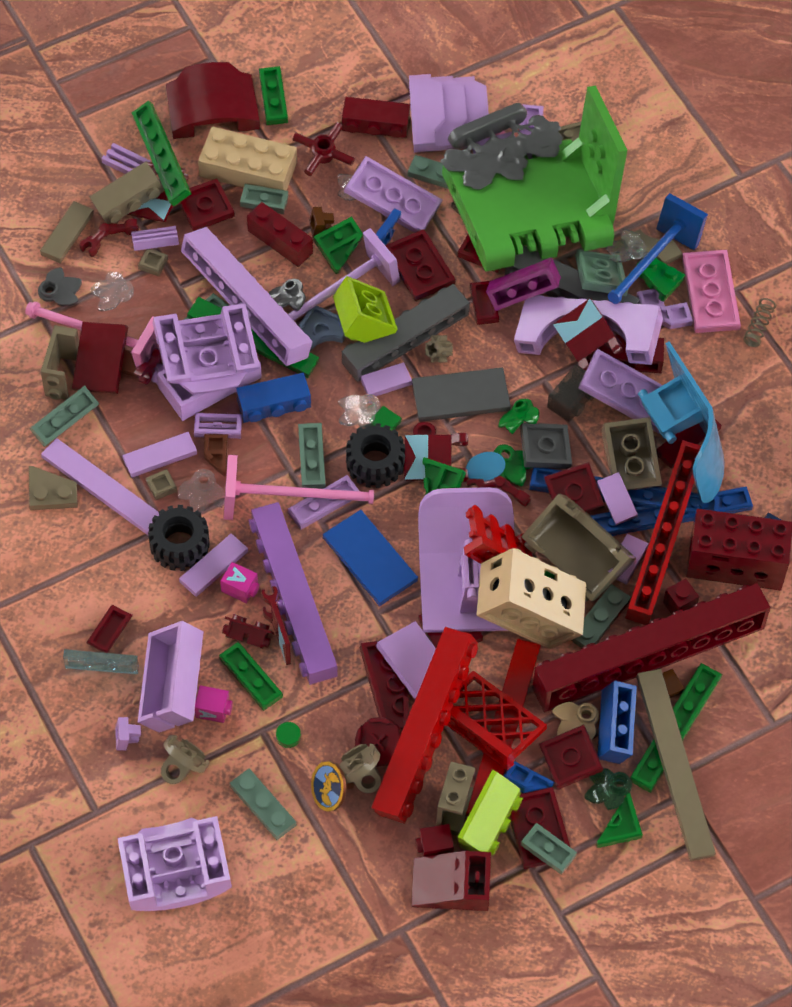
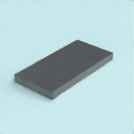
[412,367,511,422]

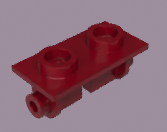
[222,614,275,649]

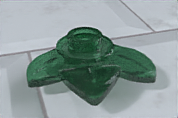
[585,768,632,810]

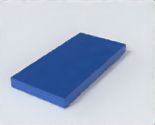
[323,510,418,607]

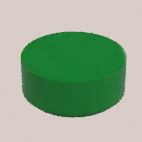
[276,722,301,748]

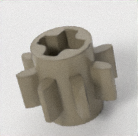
[425,335,453,363]

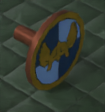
[311,761,354,811]

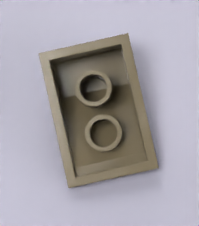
[601,417,662,491]

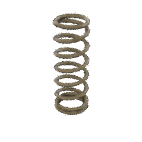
[743,298,776,347]

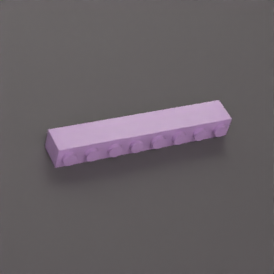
[181,227,312,366]

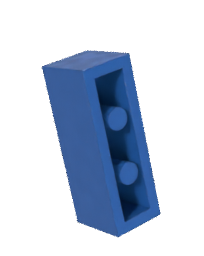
[236,373,311,423]
[597,680,637,764]

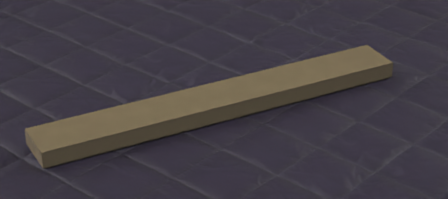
[636,669,716,861]

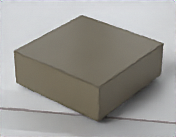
[138,249,168,277]
[146,469,177,500]

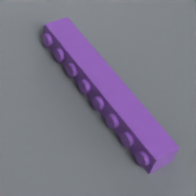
[248,502,338,685]

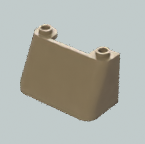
[521,494,636,602]

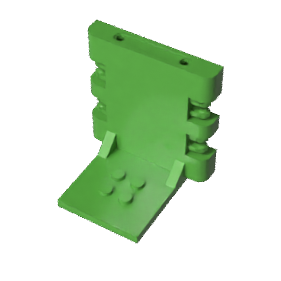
[442,85,628,272]

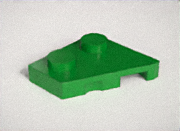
[313,216,363,274]
[636,254,685,302]
[422,457,466,495]

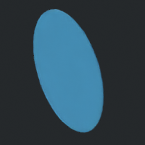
[466,452,505,481]

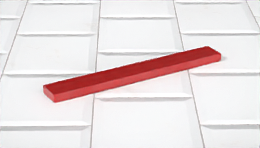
[466,639,541,816]

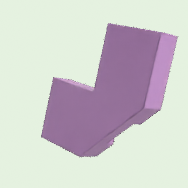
[636,289,693,329]

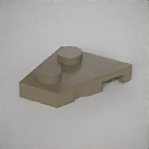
[29,466,78,510]

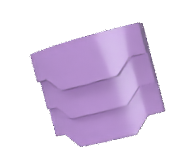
[409,74,489,153]
[153,303,260,394]
[117,816,232,911]

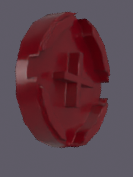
[355,717,402,767]

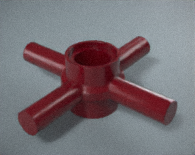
[293,122,355,176]

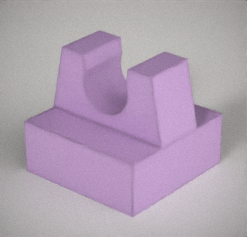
[115,717,141,750]

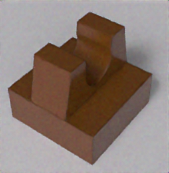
[309,207,335,238]

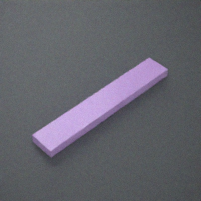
[41,438,159,535]

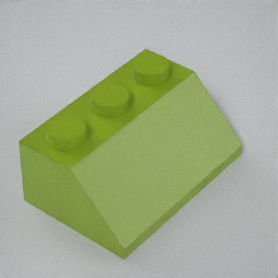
[333,276,398,343]
[458,770,523,856]

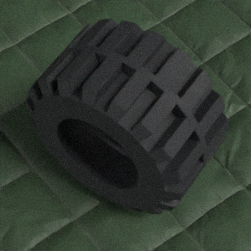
[346,423,405,488]
[148,505,210,571]

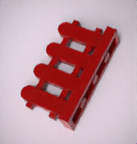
[463,505,533,564]

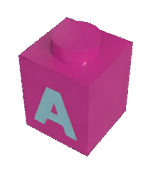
[220,562,260,604]
[195,685,233,723]

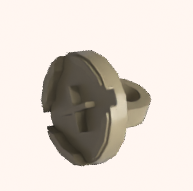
[161,735,209,784]
[338,744,381,793]

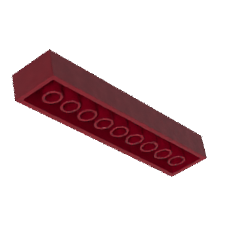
[532,583,771,713]

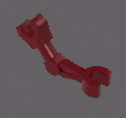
[79,218,139,257]
[134,348,162,385]
[466,476,531,507]

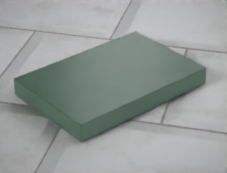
[575,249,628,296]

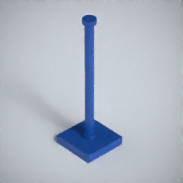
[608,193,708,304]

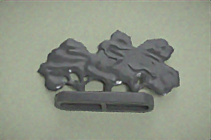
[440,103,563,190]

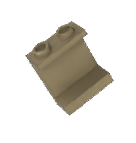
[41,325,79,400]
[436,761,475,836]

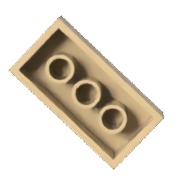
[198,126,297,191]

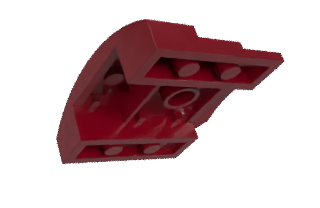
[166,62,260,139]

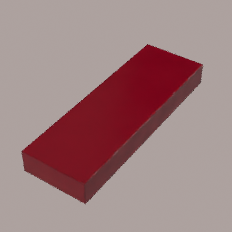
[656,419,722,469]

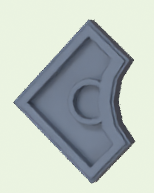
[299,306,346,351]

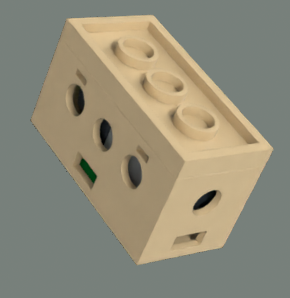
[476,548,586,649]

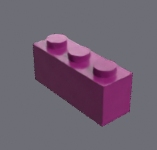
[486,257,561,311]

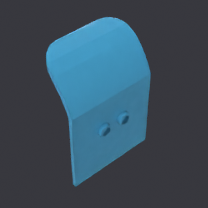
[638,341,725,503]

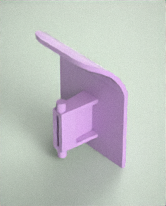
[418,487,514,633]

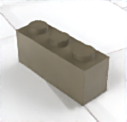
[90,161,164,224]

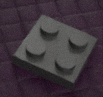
[520,423,572,469]

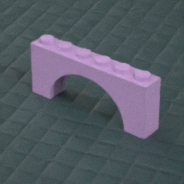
[514,295,663,365]

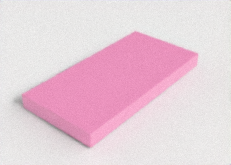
[682,250,741,333]

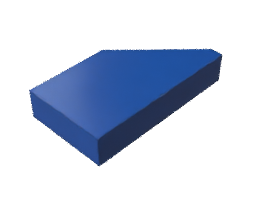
[376,208,402,245]
[503,761,555,793]

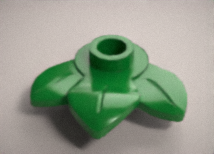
[498,399,540,434]
[494,444,533,487]

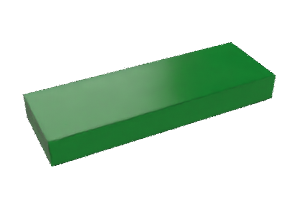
[259,66,288,125]
[219,642,283,711]

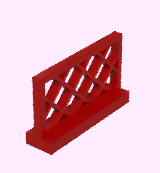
[447,671,547,771]

